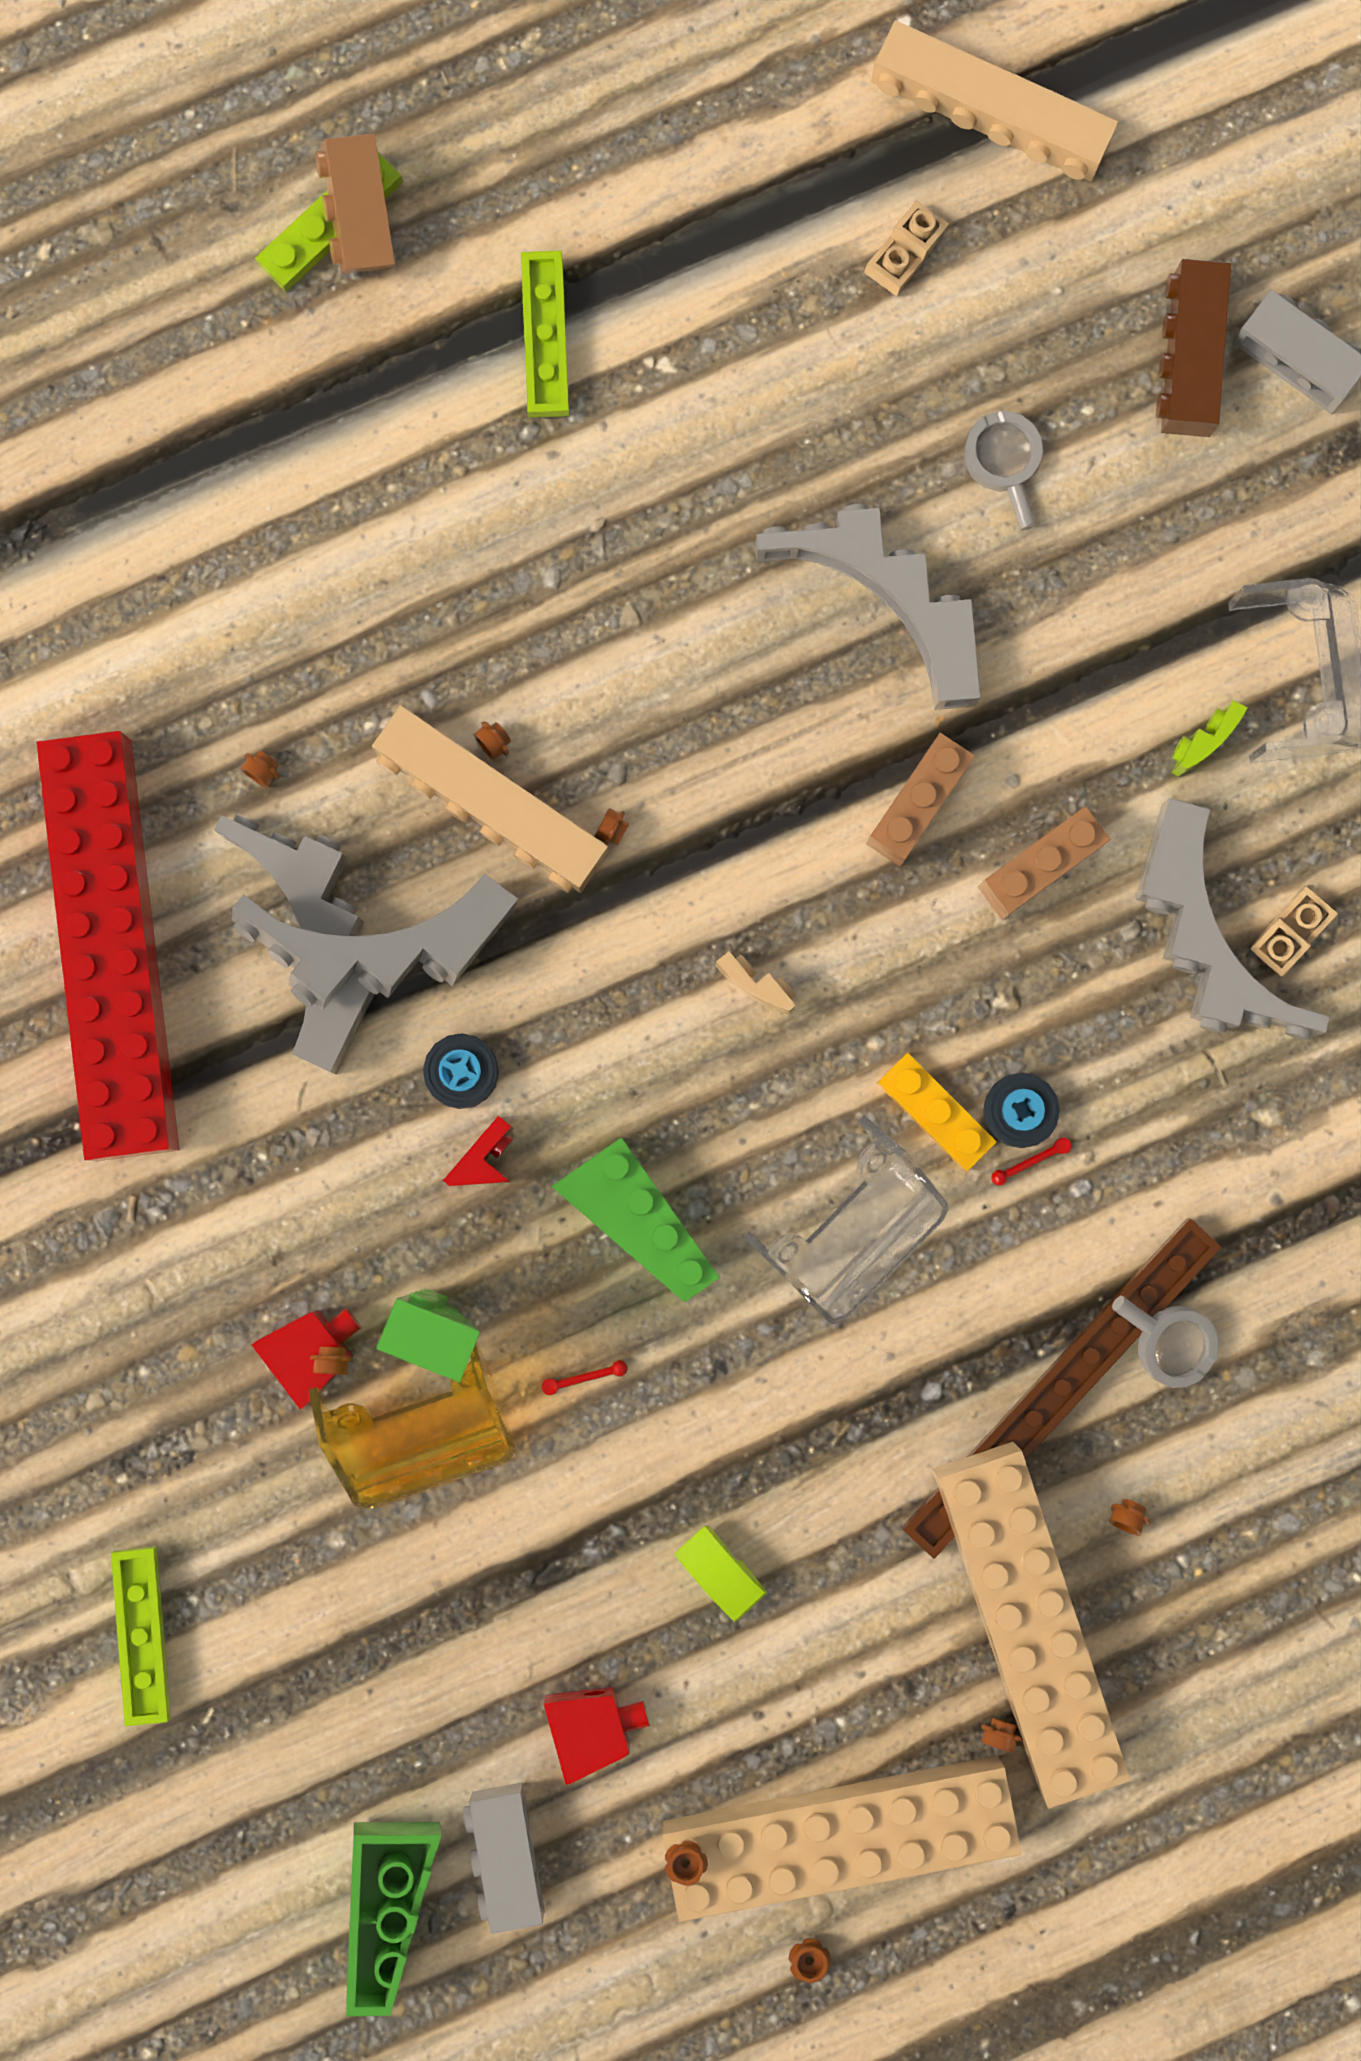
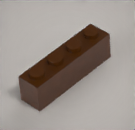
[1156,259,1231,438]

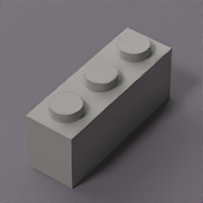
[1233,289,1361,414]
[463,1782,545,1934]

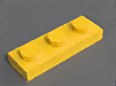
[877,1053,997,1172]

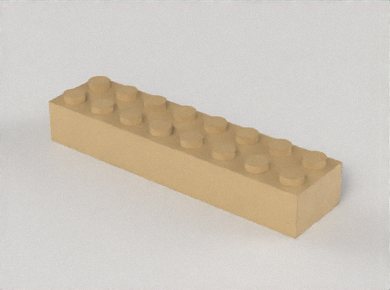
[932,1442,1131,1809]
[663,1755,1022,1922]

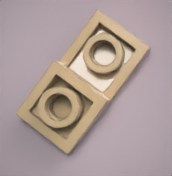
[864,200,949,296]
[1250,886,1338,977]
[715,951,796,1014]

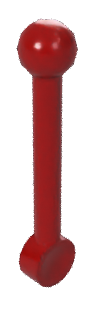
[991,1138,1071,1186]
[542,1360,628,1396]

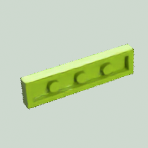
[255,151,403,292]
[521,250,569,418]
[111,1546,171,1727]

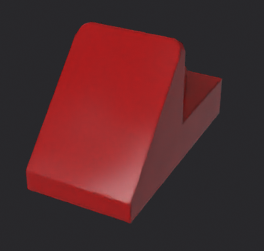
[442,1116,513,1186]

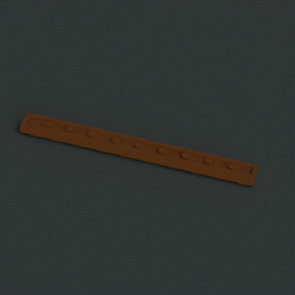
[901,1218,1222,1559]

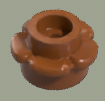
[473,721,511,760]
[240,751,280,788]
[594,808,629,846]
[310,1347,353,1375]
[1109,1499,1151,1536]
[981,1717,1022,1753]
[665,1840,708,1886]
[789,1938,831,1983]

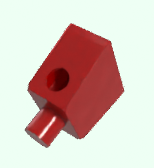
[251,1308,361,1410]
[543,1687,650,1785]

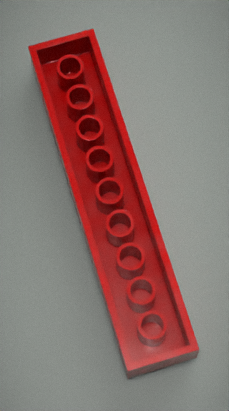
[36,731,180,1162]

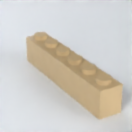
[871,20,1119,182]
[372,705,609,893]

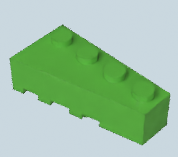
[551,1138,720,1302]
[376,1288,480,1383]
[346,1822,442,2016]

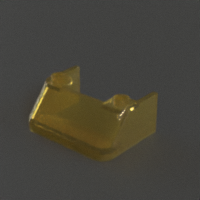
[309,1342,515,1508]

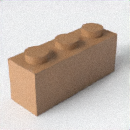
[315,134,395,274]
[866,733,975,866]
[978,806,1111,920]

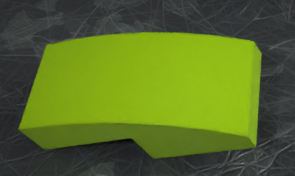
[1171,700,1248,777]
[674,1525,768,1622]

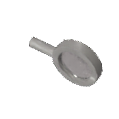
[963,411,1043,530]
[1112,1296,1219,1388]

